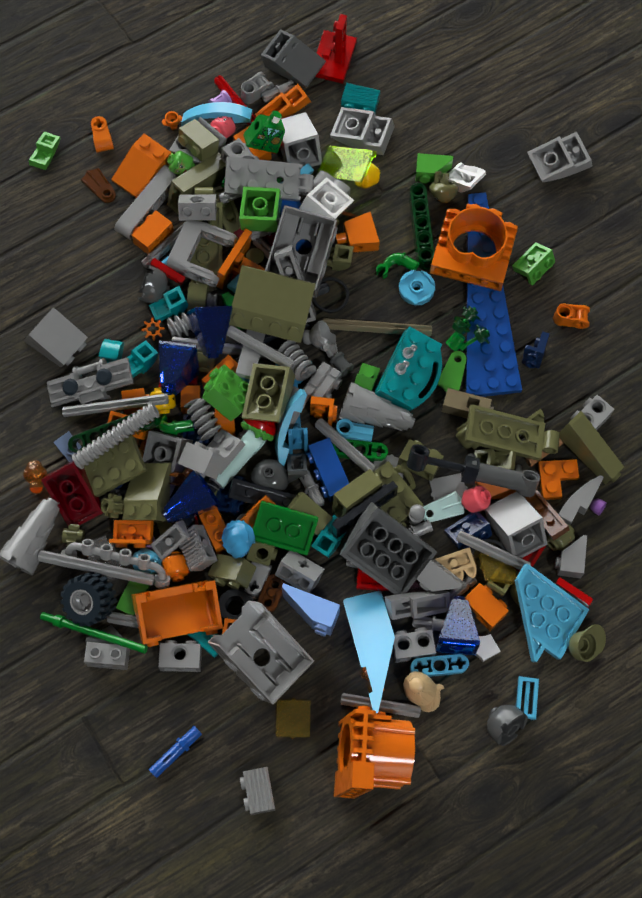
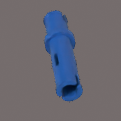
[148,726,202,778]

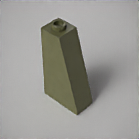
[167,152,226,215]
[559,411,624,484]

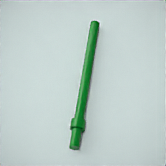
[40,612,148,654]

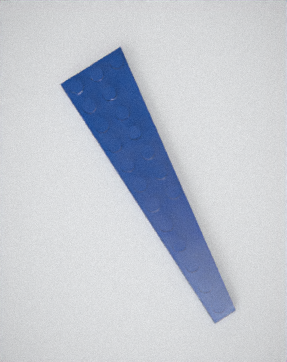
[466,192,522,397]

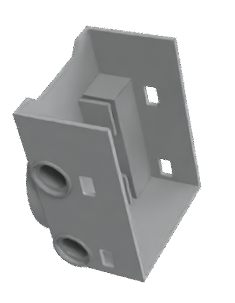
[265,205,338,298]
[207,600,314,704]

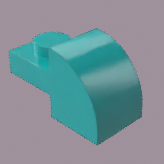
[149,286,188,322]
[99,339,125,363]
[127,340,158,378]
[311,515,347,558]

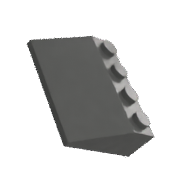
[340,502,437,595]

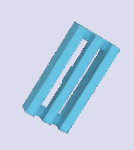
[516,676,539,720]

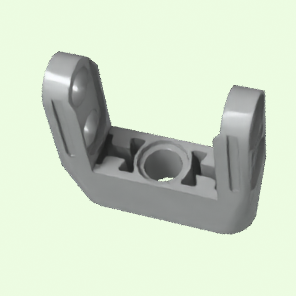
[167,220,238,287]

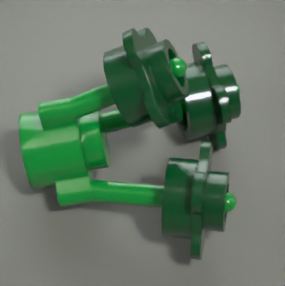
[446,306,490,352]

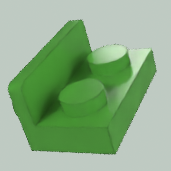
[512,242,555,285]

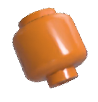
[162,552,189,582]

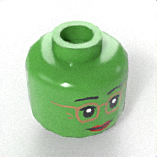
[167,151,195,176]

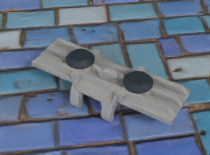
[47,358,133,407]

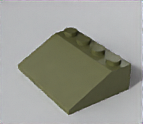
[228,265,315,343]

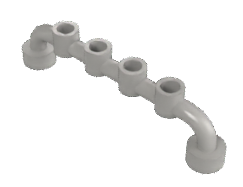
[61,539,170,589]

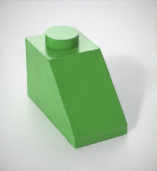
[415,153,453,183]

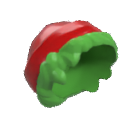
[241,419,277,442]

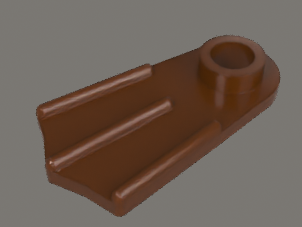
[81,168,116,203]

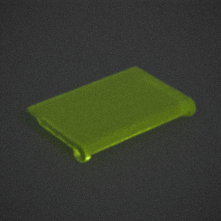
[317,145,376,182]

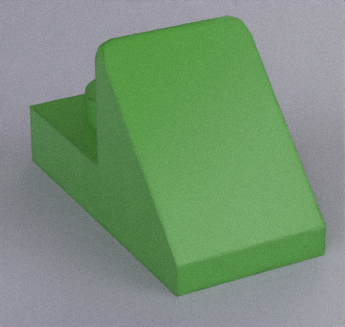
[355,363,380,392]

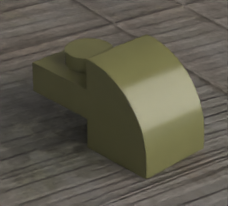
[327,244,354,271]
[187,279,210,313]
[474,449,516,470]

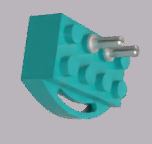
[375,326,442,412]

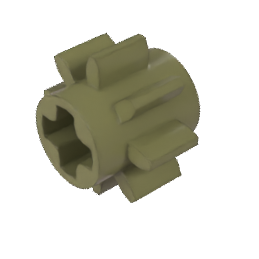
[101,494,124,518]
[62,524,85,546]

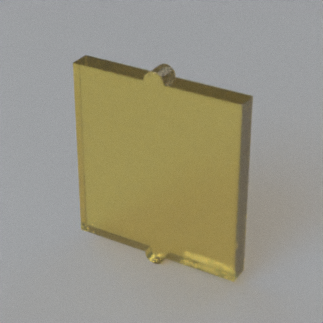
[479,553,516,585]
[276,699,311,739]

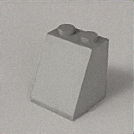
[280,112,323,167]
[23,307,88,367]
[485,492,548,558]

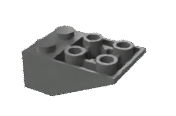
[261,29,326,88]

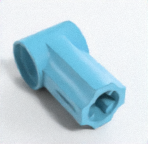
[336,419,374,442]

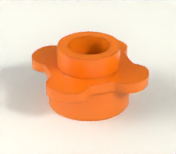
[162,111,182,130]

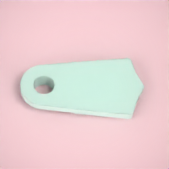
[423,491,464,522]

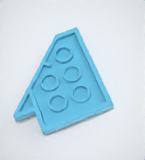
[515,564,589,663]

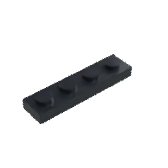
[227,478,296,508]
[332,481,398,539]

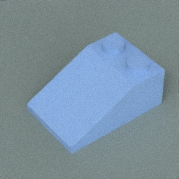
[282,583,340,636]

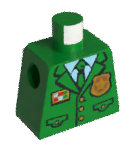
[243,110,285,153]

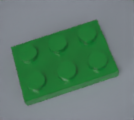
[253,501,319,555]

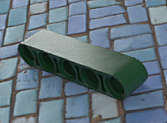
[409,183,434,270]
[68,412,162,453]

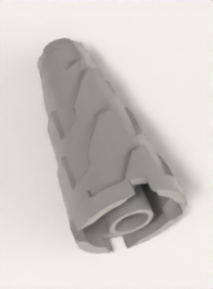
[339,382,415,431]
[0,497,60,575]

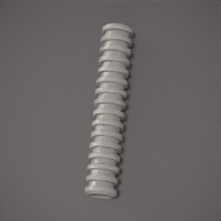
[72,402,160,469]

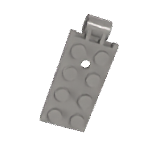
[224,156,314,201]

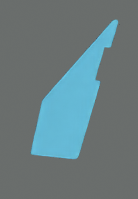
[343,591,395,713]

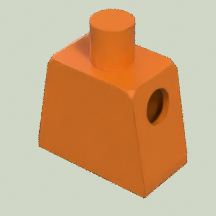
[335,212,379,252]

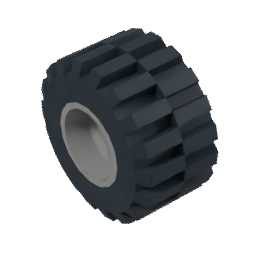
[60,572,117,626]

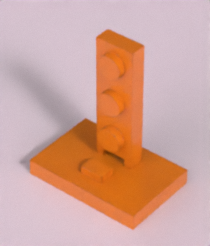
[216,229,265,290]

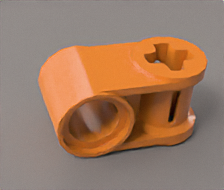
[91,116,114,153]
[553,303,590,329]

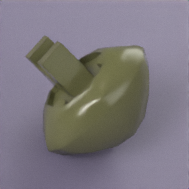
[429,171,459,203]

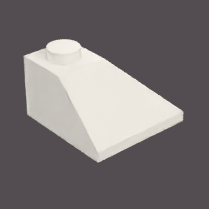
[299,177,354,219]

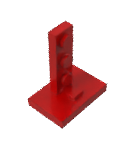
[315,14,357,84]

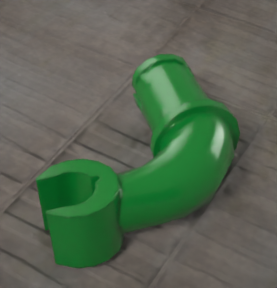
[376,252,419,279]
[156,414,194,436]

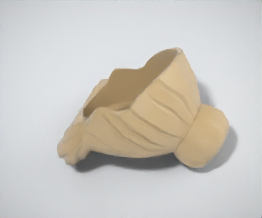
[403,671,444,712]

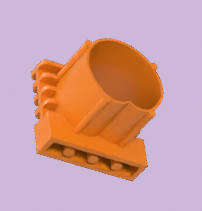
[334,706,415,799]

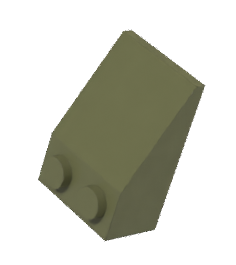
[241,363,296,423]
[123,463,171,522]

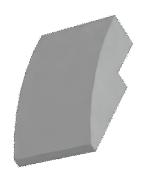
[330,107,394,155]
[527,132,592,182]

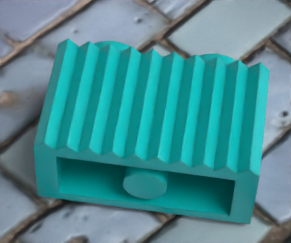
[341,83,380,113]

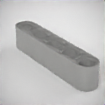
[114,165,178,240]

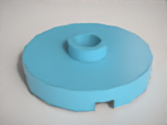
[399,270,435,305]

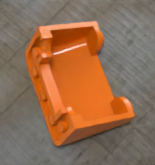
[131,580,223,647]

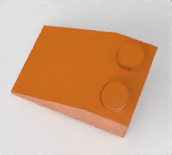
[111,134,171,198]

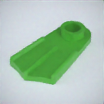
[437,351,466,392]

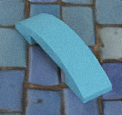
[181,102,253,126]
[275,389,307,466]

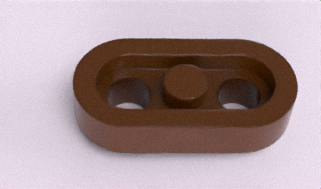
[258,574,285,613]

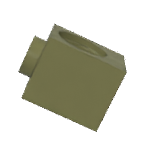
[246,541,278,566]

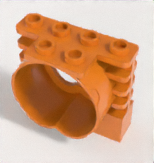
[430,204,518,291]

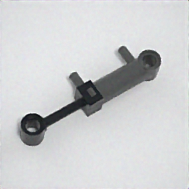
[406,444,540,497]

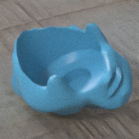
[222,520,256,559]

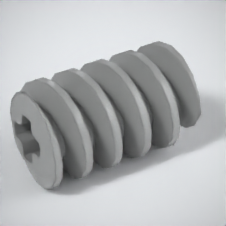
[167,307,209,337]
[278,340,316,381]
[184,398,222,441]

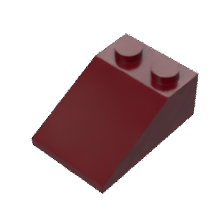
[41,461,103,526]

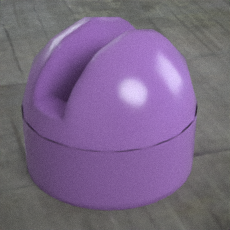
[590,498,607,516]

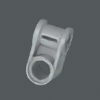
[241,72,274,104]
[244,561,272,600]

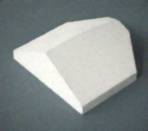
[449,163,486,193]

